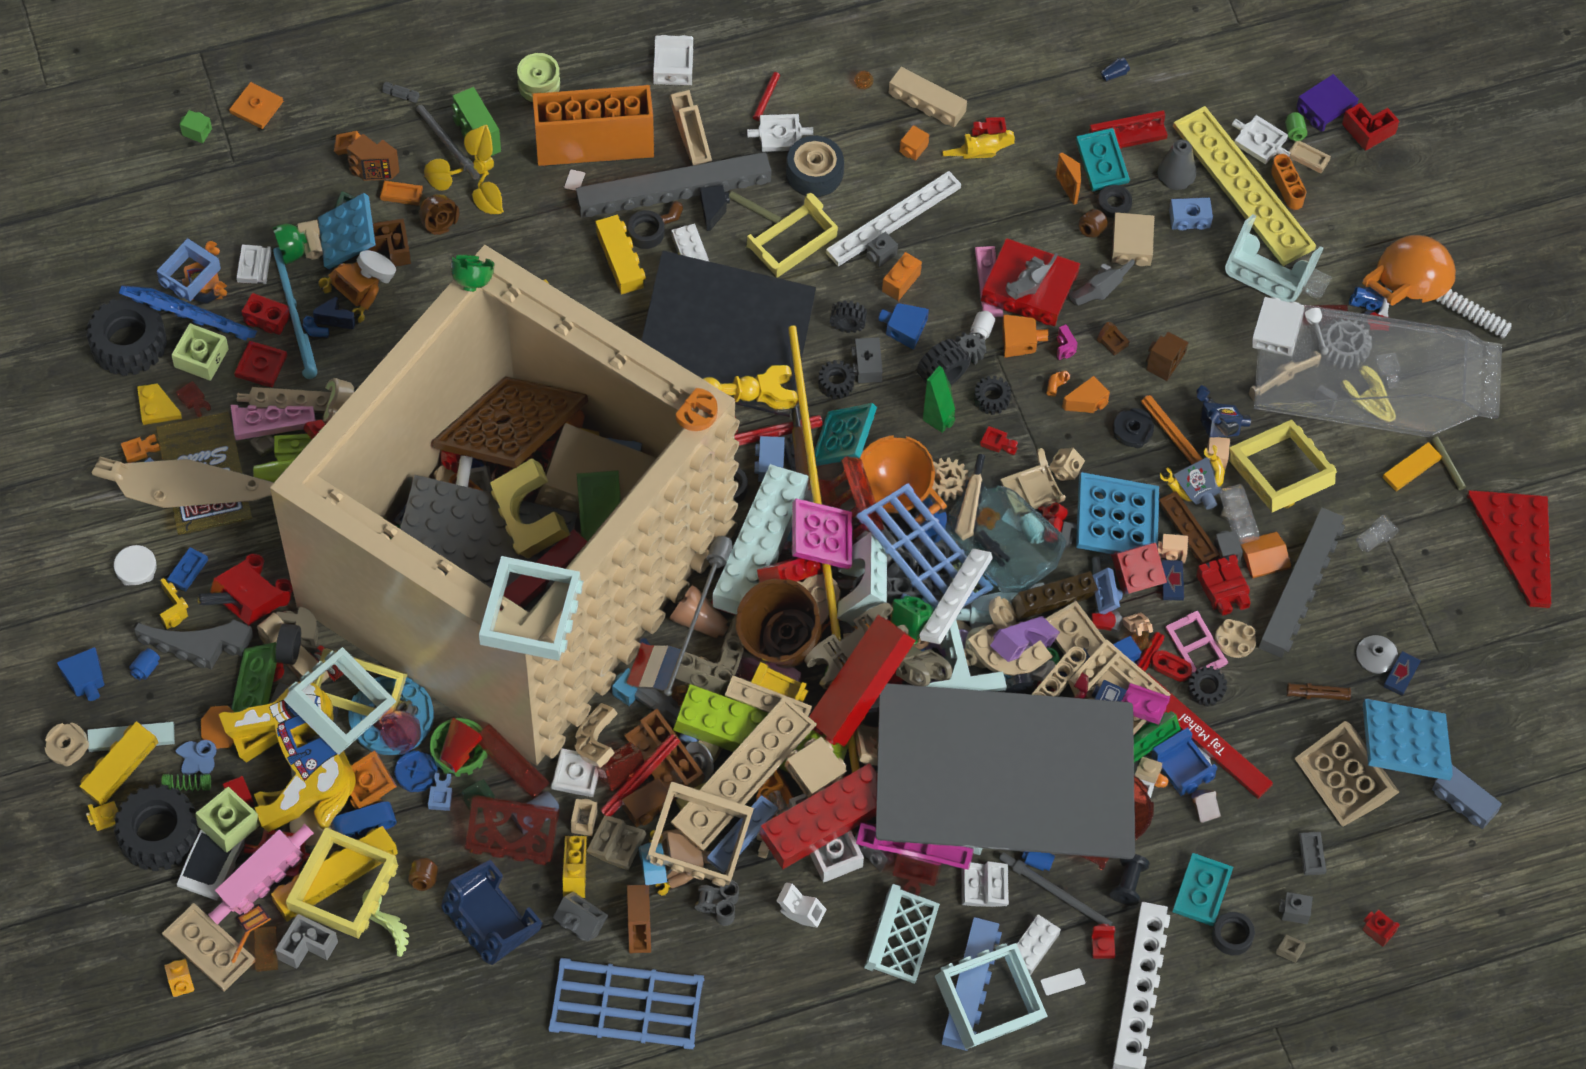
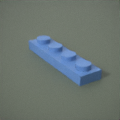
[707,795,778,873]

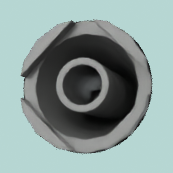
[1157,140,1196,190]

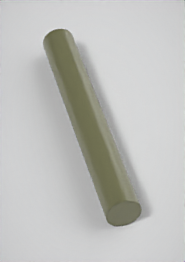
[729,191,782,224]
[1431,437,1466,490]

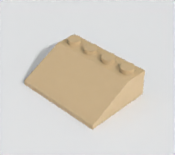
[1295,721,1399,826]

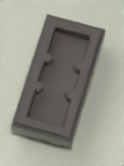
[1298,832,1326,875]

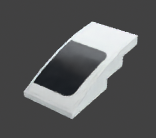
[177,830,246,901]

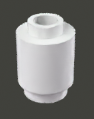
[970,311,995,340]

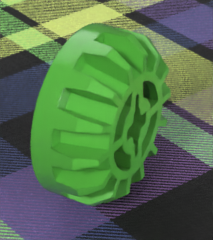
[430,718,488,777]

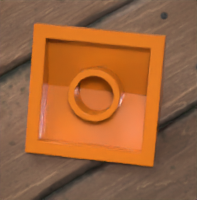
[1056,153,1081,205]
[1240,532,1291,579]

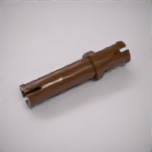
[1286,683,1351,701]

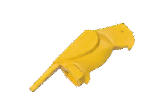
[942,130,1015,159]

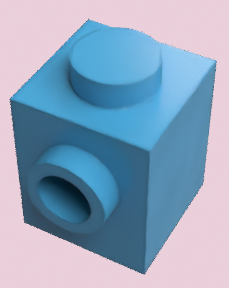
[612,668,638,706]

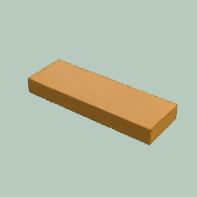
[1383,442,1442,492]

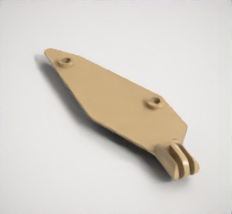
[92,457,274,508]

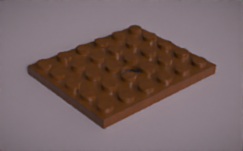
[433,377,588,468]

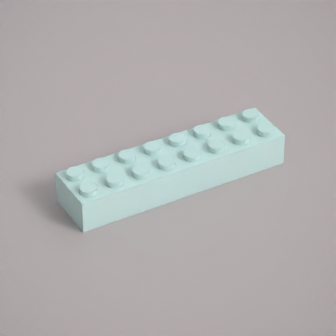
[713,464,808,614]

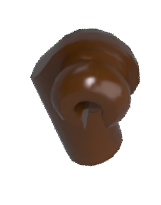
[660,201,683,225]

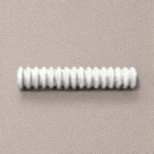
[1436,289,1512,339]

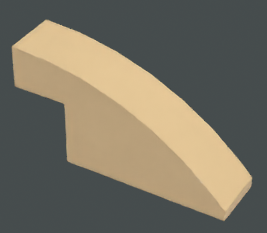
[669,90,712,166]

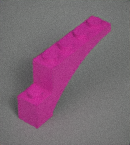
[856,822,974,870]

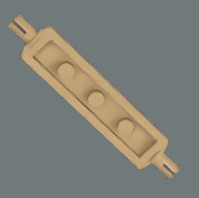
[237,387,331,413]

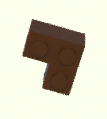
[369,219,411,267]
[1146,332,1189,381]

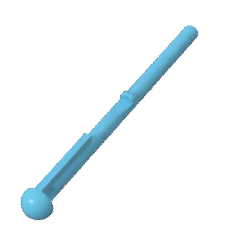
[273,247,317,379]

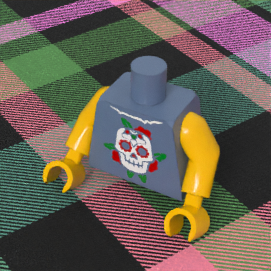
[1160,445,1225,509]

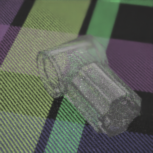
[1356,515,1399,553]

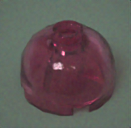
[379,710,421,754]

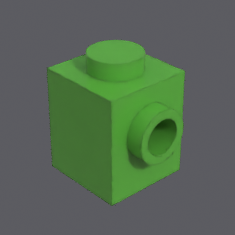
[179,110,212,143]

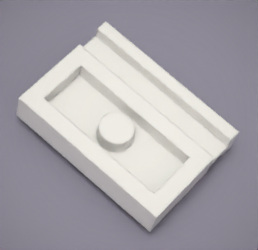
[237,245,271,284]

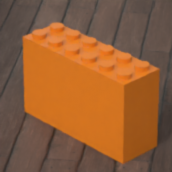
[532,85,654,166]

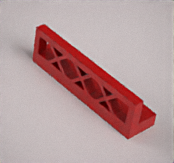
[1089,110,1168,148]

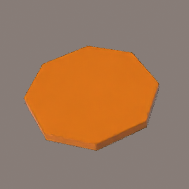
[201,706,235,749]

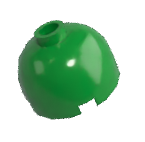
[273,224,308,265]
[451,255,495,292]

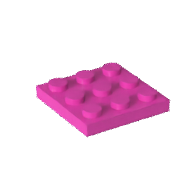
[792,498,852,569]

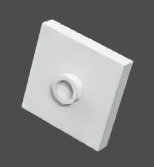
[551,748,601,797]

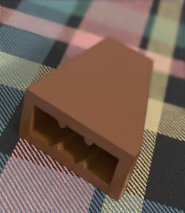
[627,885,651,953]

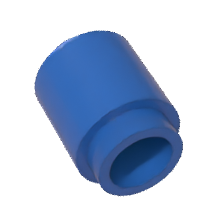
[130,648,160,680]
[1022,851,1055,871]

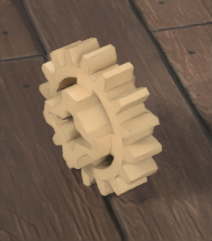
[932,458,970,501]

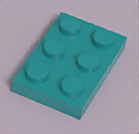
[1075,128,1130,191]
[1172,853,1233,927]

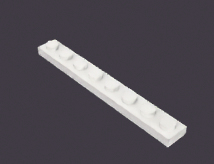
[826,171,961,266]

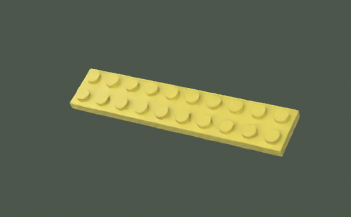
[1173,106,1316,266]

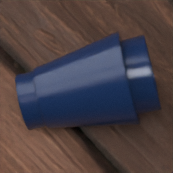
[1100,57,1130,82]

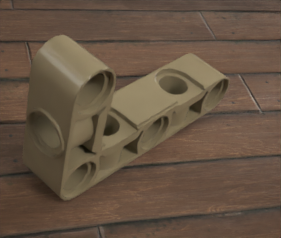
[675,614,745,695]

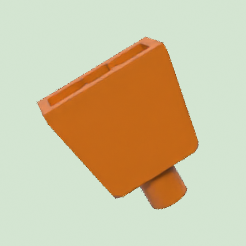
[1002,315,1048,357]

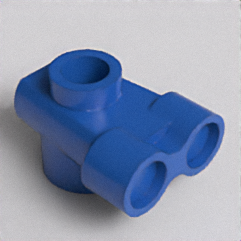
[1349,287,1384,310]

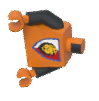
[176,241,227,304]

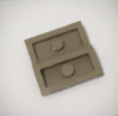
[587,816,646,870]

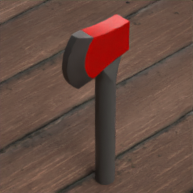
[1091,557,1123,632]

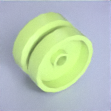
[517,53,560,102]

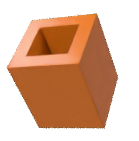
[900,125,929,161]

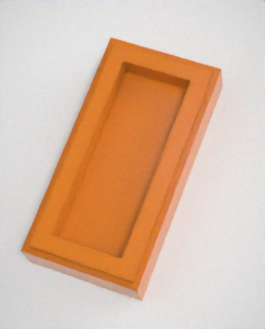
[380,180,423,206]

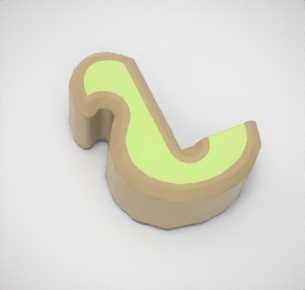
[323,378,354,424]

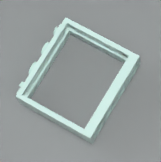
[479,556,584,661]
[284,647,397,755]
[935,943,1047,1050]

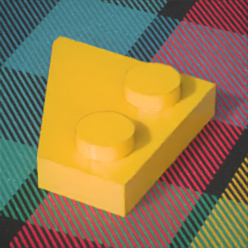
[137,383,182,425]

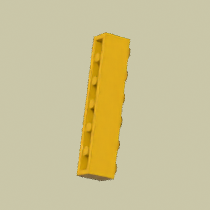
[271,826,398,922]

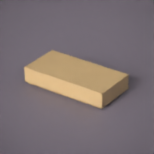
[1289,141,1331,173]

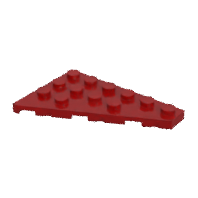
[1467,490,1552,608]

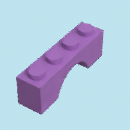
[990,617,1060,662]

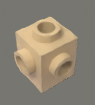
[1049,448,1085,481]

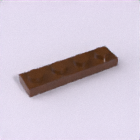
[1159,491,1220,565]

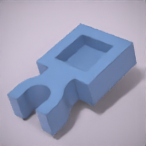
[428,773,452,811]

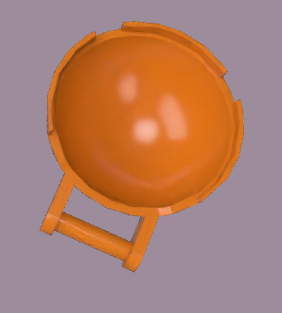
[1362,235,1456,306]
[854,435,947,529]

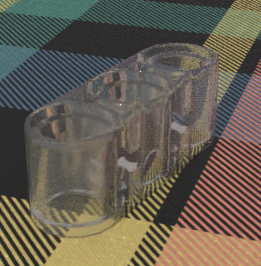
[1220,484,1259,545]

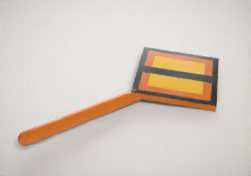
[231,904,271,963]

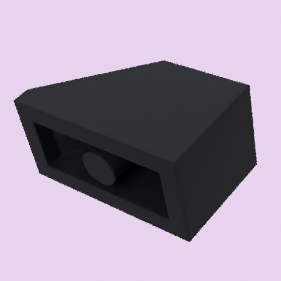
[700,185,730,231]

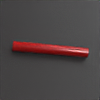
[753,72,780,121]

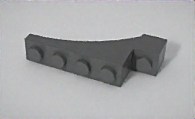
[135,620,254,670]

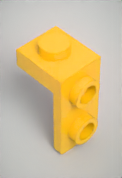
[160,578,188,629]

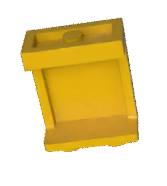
[743,662,808,704]

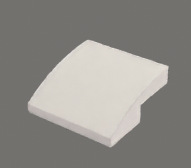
[962,861,1009,907]

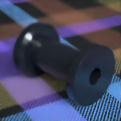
[1110,854,1150,905]

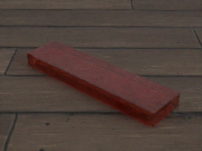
[478,724,550,798]

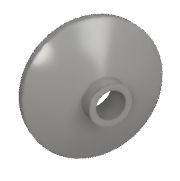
[1356,635,1398,674]
[685,742,714,784]

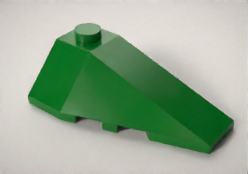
[923,366,955,433]

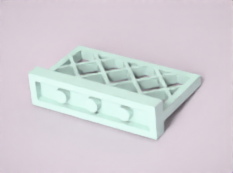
[864,884,940,984]

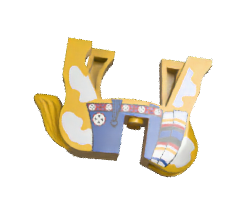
[219,681,356,832]

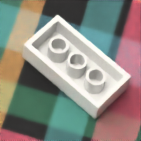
[671,224,709,261]
[1017,915,1061,975]

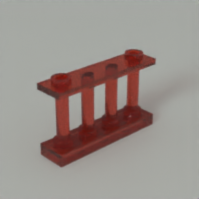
[818,456,884,546]

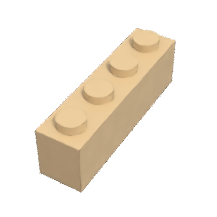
[889,67,967,127]

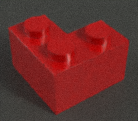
[1342,103,1399,151]

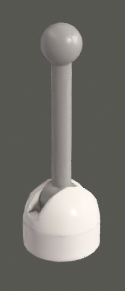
[1305,308,1329,355]

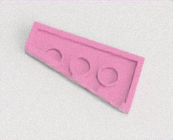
[231,405,316,440]

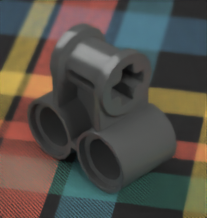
[695,880,739,926]

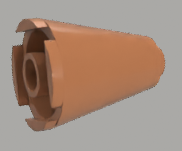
[670,585,729,638]

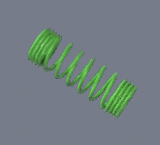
[161,774,211,791]

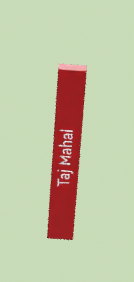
[1148,673,1273,799]

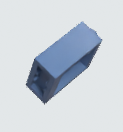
[157,238,221,301]

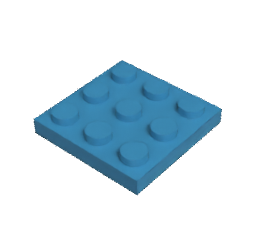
[318,193,375,269]

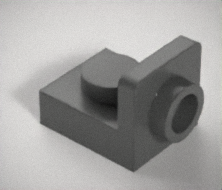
[1055,522,1077,554]

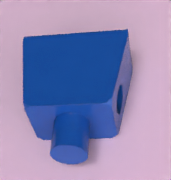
[879,303,929,349]
[57,647,105,701]

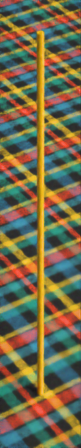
[788,326,860,773]

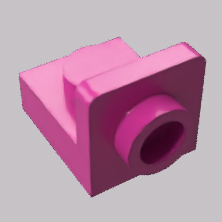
[1057,325,1077,360]

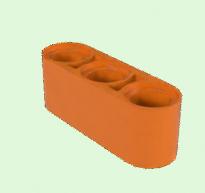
[1271,154,1306,210]

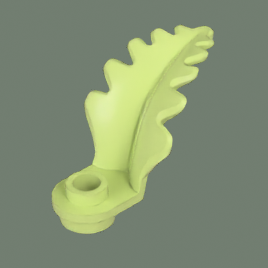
[362,889,409,957]

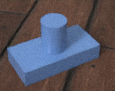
[1092,568,1123,614]

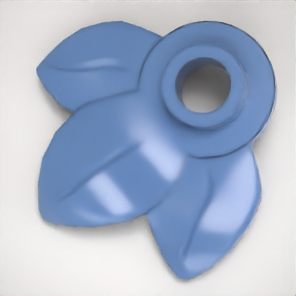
[176,740,216,775]

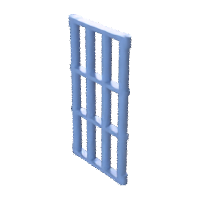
[856,483,994,610]
[549,958,704,1050]

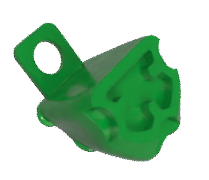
[890,596,934,645]

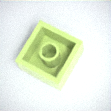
[171,323,229,381]
[196,787,259,853]

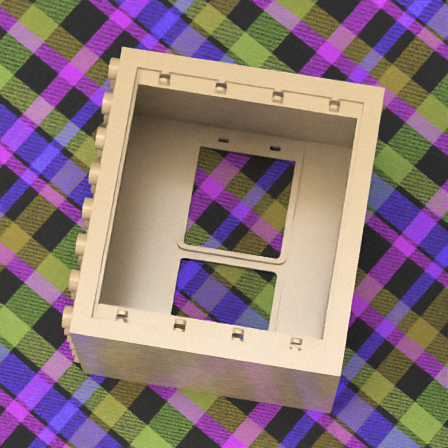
[270,245,740,766]

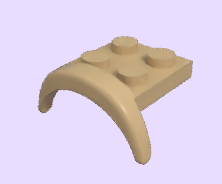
[1001,448,1066,516]

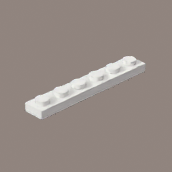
[920,549,992,644]

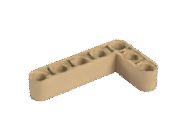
[1032,646,1086,697]

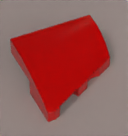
[439,718,483,773]

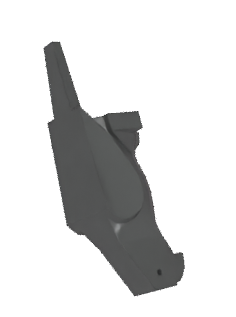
[1006,253,1058,300]
[1069,259,1135,306]

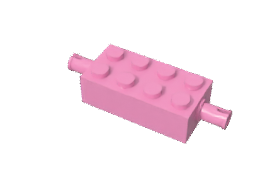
[208,823,314,925]

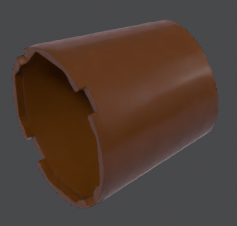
[736,579,822,667]

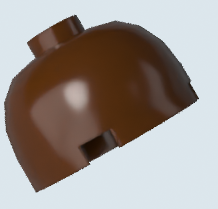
[419,194,460,235]

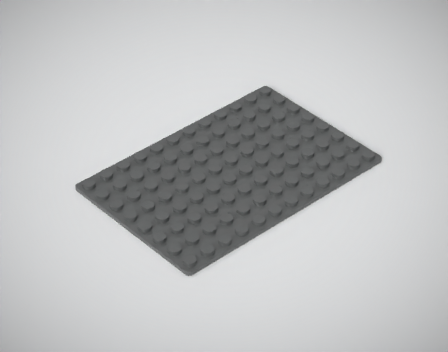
[876,684,1135,859]

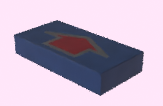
[1162,560,1184,601]
[1384,651,1421,696]

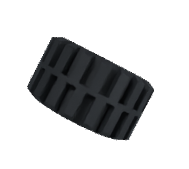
[916,339,971,385]

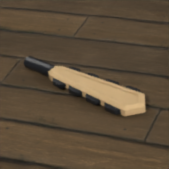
[953,454,985,541]

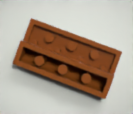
[624,709,705,803]

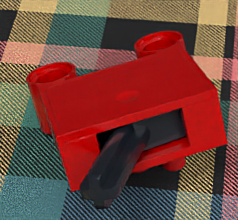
[198,554,293,625]

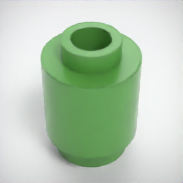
[1285,112,1307,141]

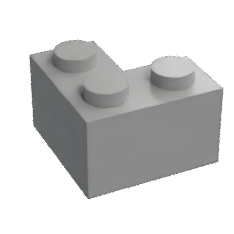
[275,914,338,969]

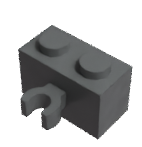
[553,892,608,941]

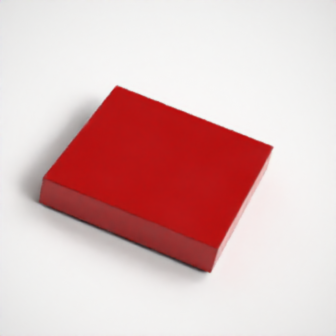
[234,341,287,388]

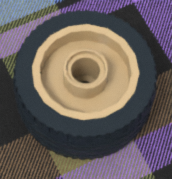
[786,135,844,197]

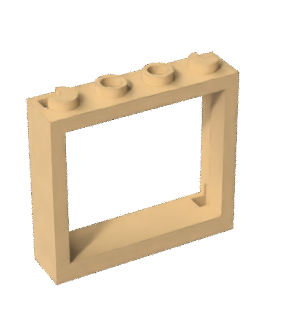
[646,781,754,887]

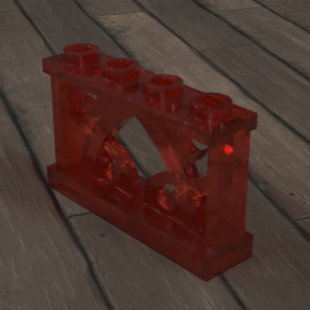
[465,795,560,865]

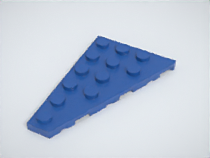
[119,286,257,340]

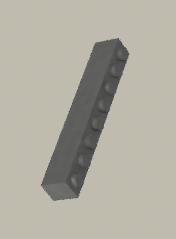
[1259,508,1345,658]

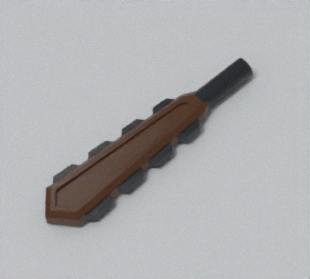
[790,407,811,492]

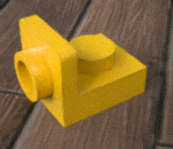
[86,801,118,831]

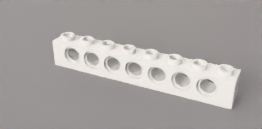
[1112,902,1170,1069]

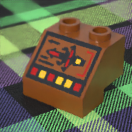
[347,134,400,181]

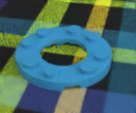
[348,676,434,755]

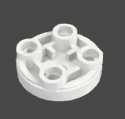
[357,250,396,283]
[114,545,157,585]

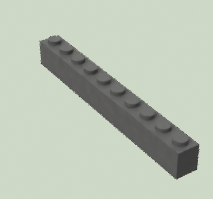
[576,152,771,218]

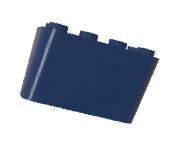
[442,860,543,965]

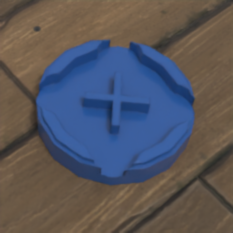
[395,751,438,792]

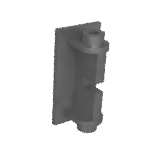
[855,831,895,872]

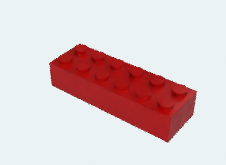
[759,763,877,870]

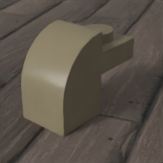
[277,607,318,648]

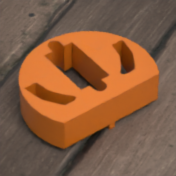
[676,388,718,431]

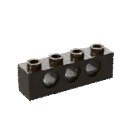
[1011,571,1098,620]

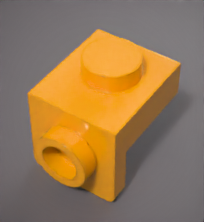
[164,959,194,997]

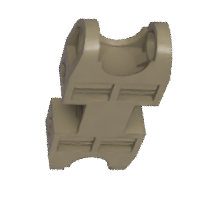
[804,603,908,689]
[896,645,952,686]

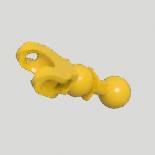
[703,365,799,409]

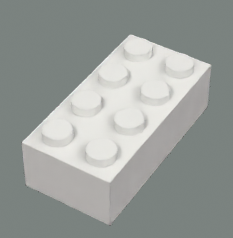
[789,793,864,883]

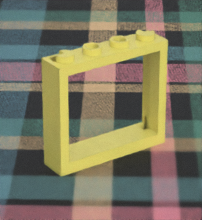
[1229,420,1337,512]
[286,827,399,939]

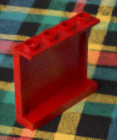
[981,238,1080,327]

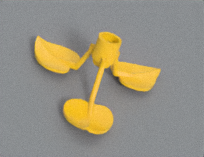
[424,125,504,214]

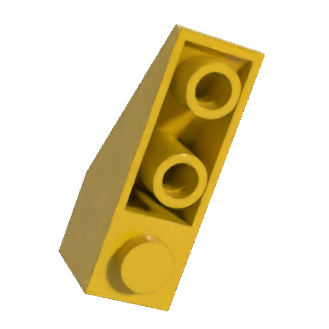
[563,836,587,898]

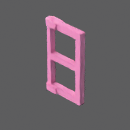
[1165,611,1228,674]

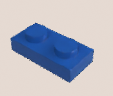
[167,547,208,592]

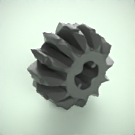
[955,331,987,365]

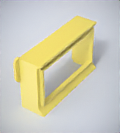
[747,193,838,278]
[314,649,407,723]

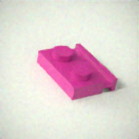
[1122,683,1170,725]

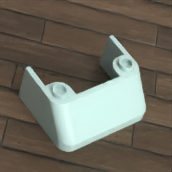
[1225,214,1323,302]

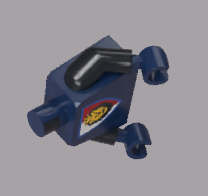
[1196,385,1251,438]

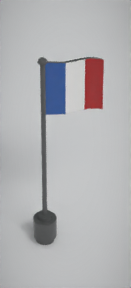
[626,536,732,696]

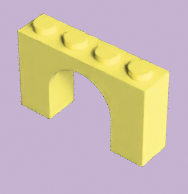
[490,459,570,558]

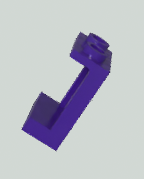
[1296,74,1359,132]

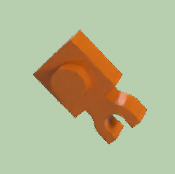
[121,434,160,463]

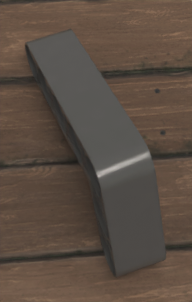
[849,542,952,604]

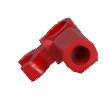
[1038,502,1068,543]

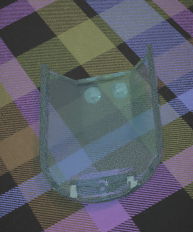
[946,486,1067,593]

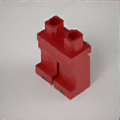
[1197,555,1251,616]

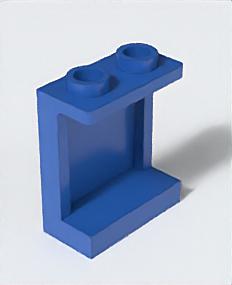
[1151,727,1217,796]

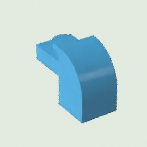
[638,843,667,885]

